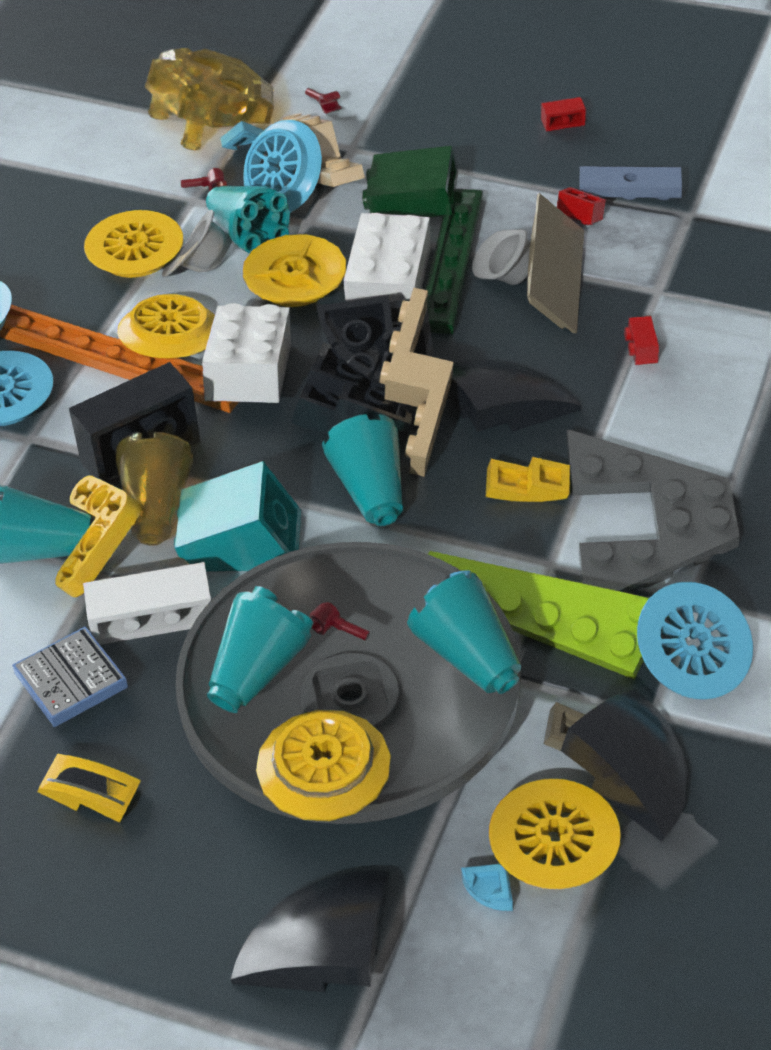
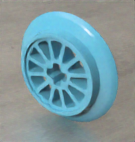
[243,120,322,212]
[0,351,53,426]
[637,582,753,699]

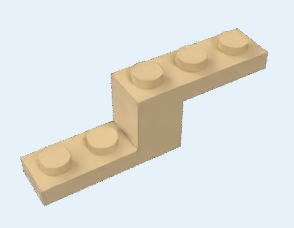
[283,113,365,187]
[380,288,454,477]

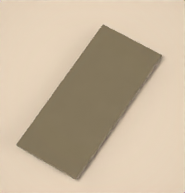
[527,193,584,333]

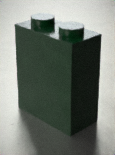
[362,146,458,217]

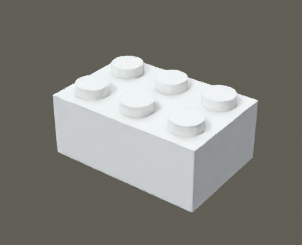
[344,213,431,302]
[202,303,291,403]

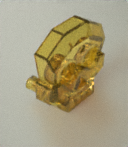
[145,48,274,150]

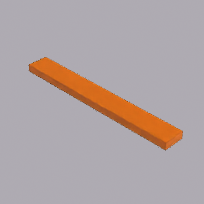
[0,305,239,413]

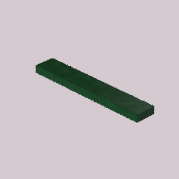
[425,189,483,334]

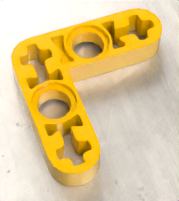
[55,476,141,598]

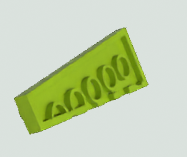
[428,551,649,680]

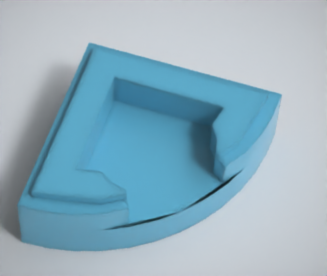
[220,121,263,150]
[461,864,513,911]

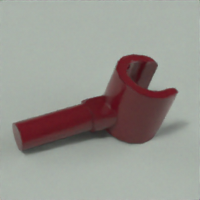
[305,88,342,114]
[181,168,227,191]
[310,602,370,641]

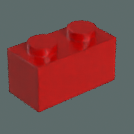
[541,97,586,132]
[557,187,606,225]
[624,316,659,365]

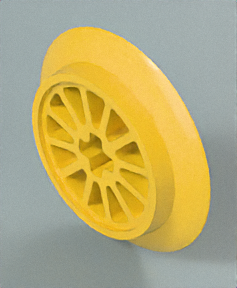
[84,210,183,278]
[117,294,215,359]
[489,779,621,889]

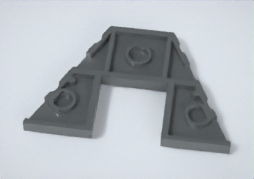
[567,430,740,594]

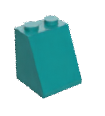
[174,461,302,572]

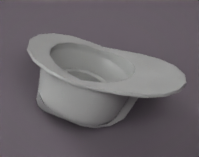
[161,210,232,277]
[472,229,530,285]

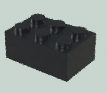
[69,362,201,484]

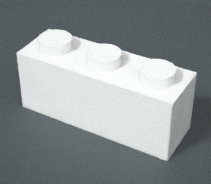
[83,562,211,645]

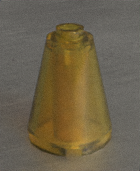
[116,432,193,546]

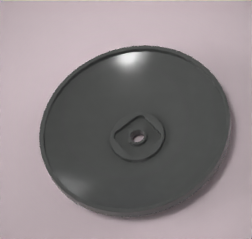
[175,542,521,824]

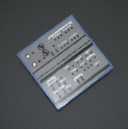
[12,627,128,727]

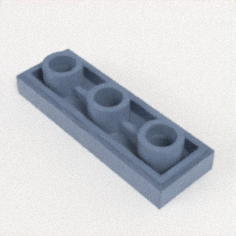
[579,166,682,200]

